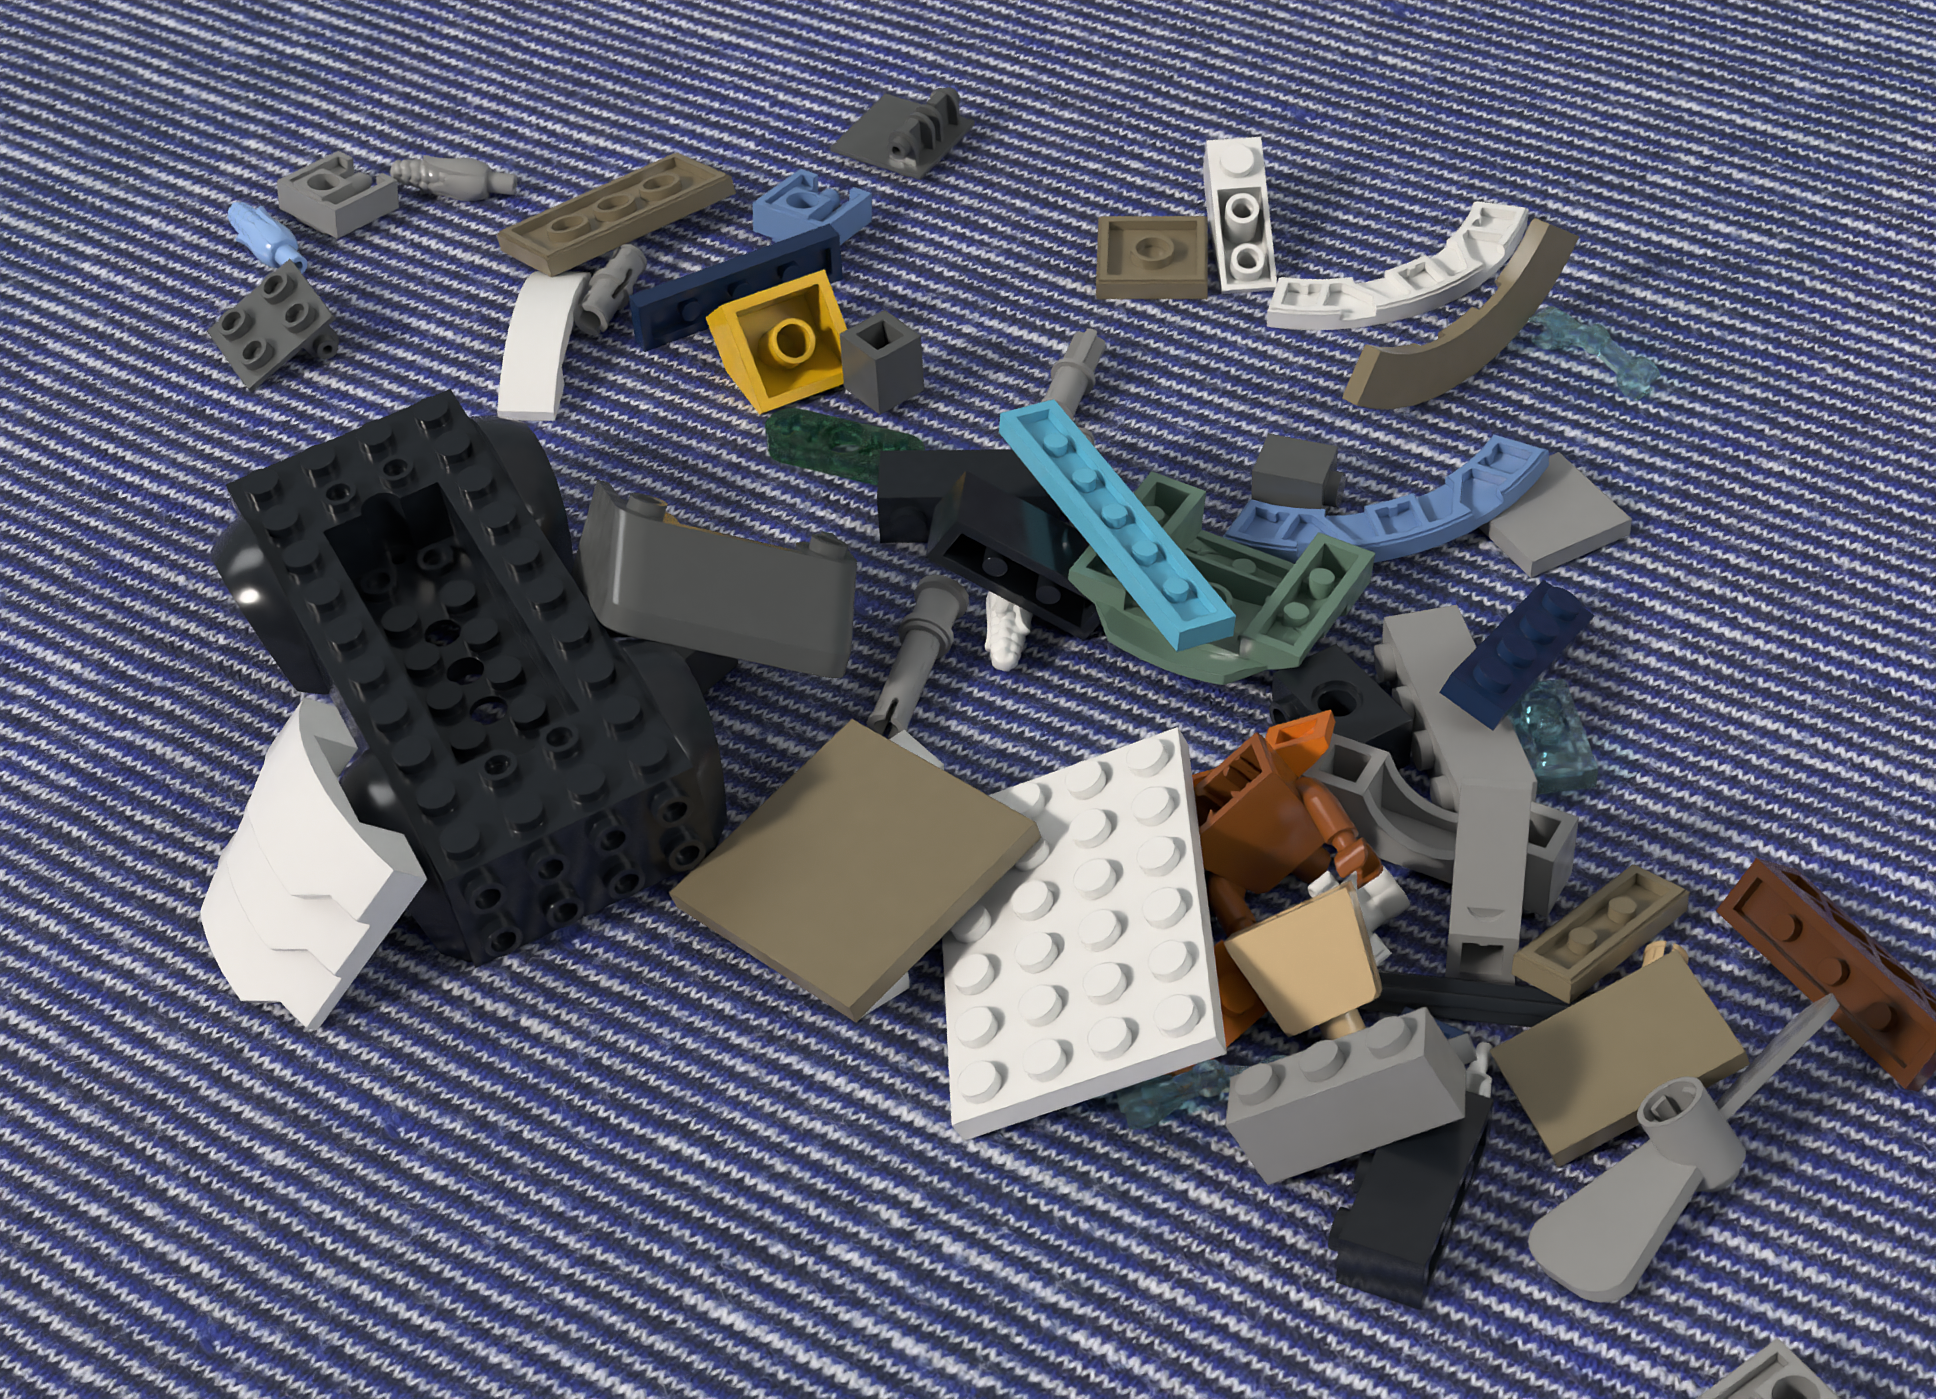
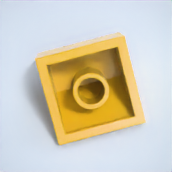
[706,269,847,415]

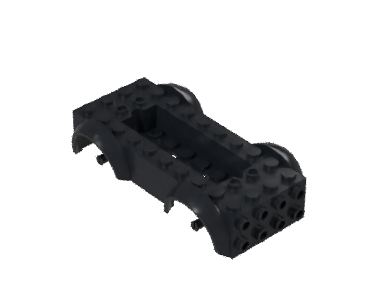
[210,389,727,968]

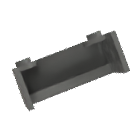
[571,480,857,678]

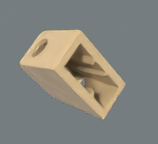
[1224,880,1382,1040]

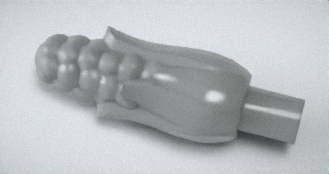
[390,155,517,201]

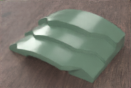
[1068,471,1375,685]

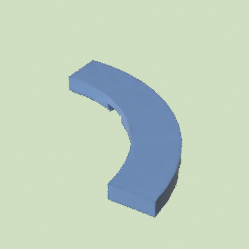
[1223,434,1549,564]

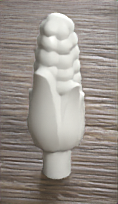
[985,591,1033,672]

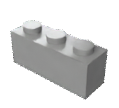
[1225,1007,1466,1185]

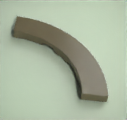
[1342,217,1580,409]

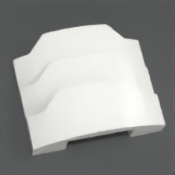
[200,698,427,1030]

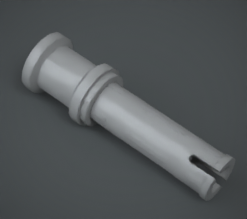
[867,575,969,739]

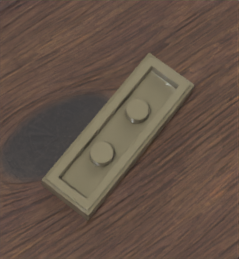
[1511,864,1690,1004]

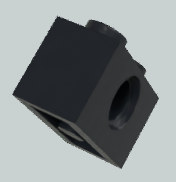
[1269,644,1413,770]

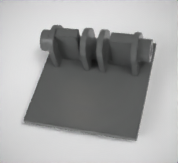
[830,87,975,180]
[207,259,339,392]

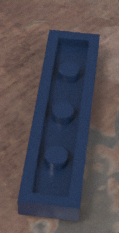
[629,224,843,352]
[1439,580,1595,731]

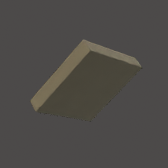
[1096,216,1208,299]

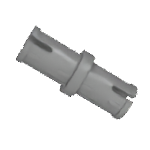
[573,244,647,335]

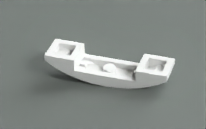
[497,271,591,421]

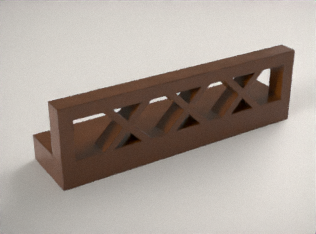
[1716,858,1936,1092]

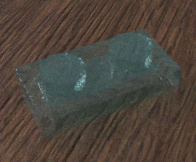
[1508,678,1598,795]

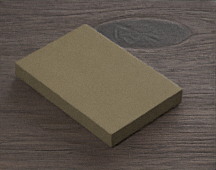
[1489,949,1750,1168]

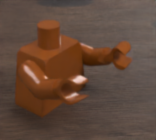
[1194,732,1383,937]

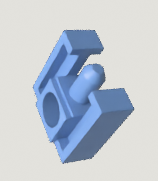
[753,169,872,245]

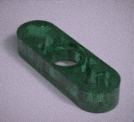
[765,408,925,486]

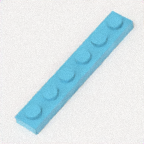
[999,399,1236,652]

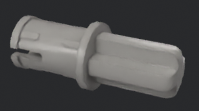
[1040,328,1106,421]

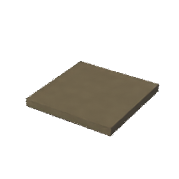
[669,719,1041,1022]

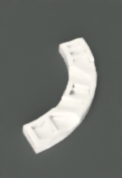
[1267,201,1529,330]

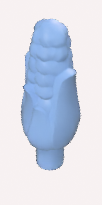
[228,202,308,273]

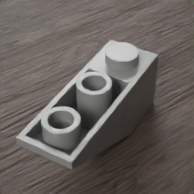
[1445,777,1533,984]

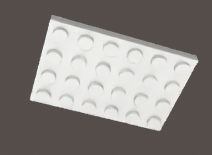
[942,727,1227,1141]

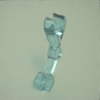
[1528,306,1661,401]
[1115,1055,1288,1130]

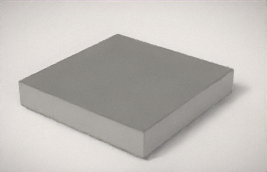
[1478,452,1632,578]

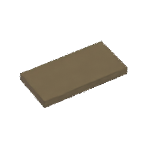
[496,152,736,277]

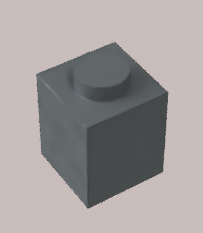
[840,310,924,415]
[1251,433,1346,515]

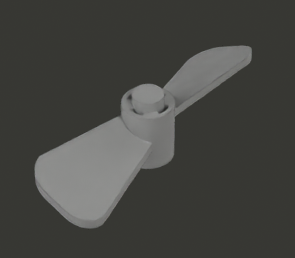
[1528,993,1840,1302]

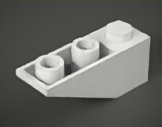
[1203,137,1277,294]

